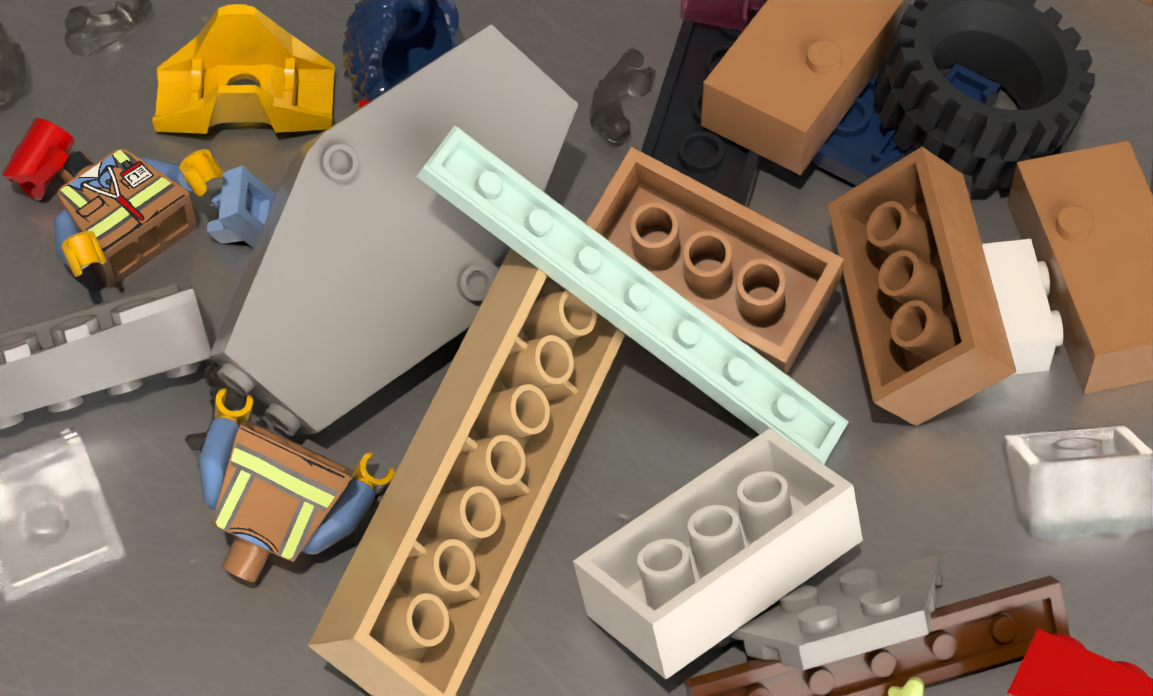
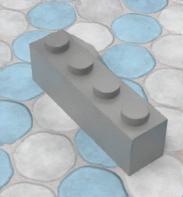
[0,279,211,429]

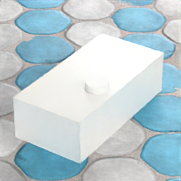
[573,428,863,679]

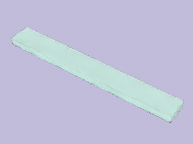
[416,126,848,465]

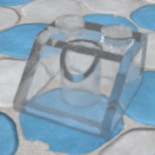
[1002,424,1153,545]
[0,427,126,604]

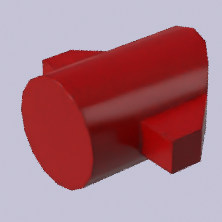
[2,118,75,201]

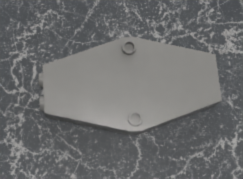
[209,24,578,436]

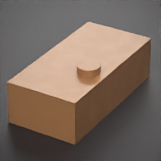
[701,0,915,175]
[1007,140,1153,395]
[586,147,844,375]
[827,147,1017,426]

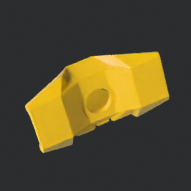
[152,4,335,134]

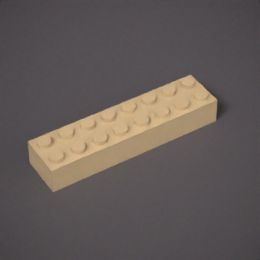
[307,247,626,696]

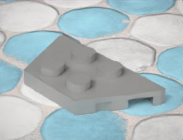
[713,554,943,670]

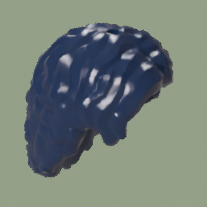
[342,0,459,101]

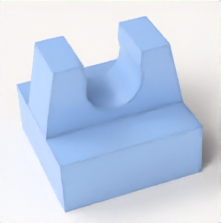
[207,165,277,249]

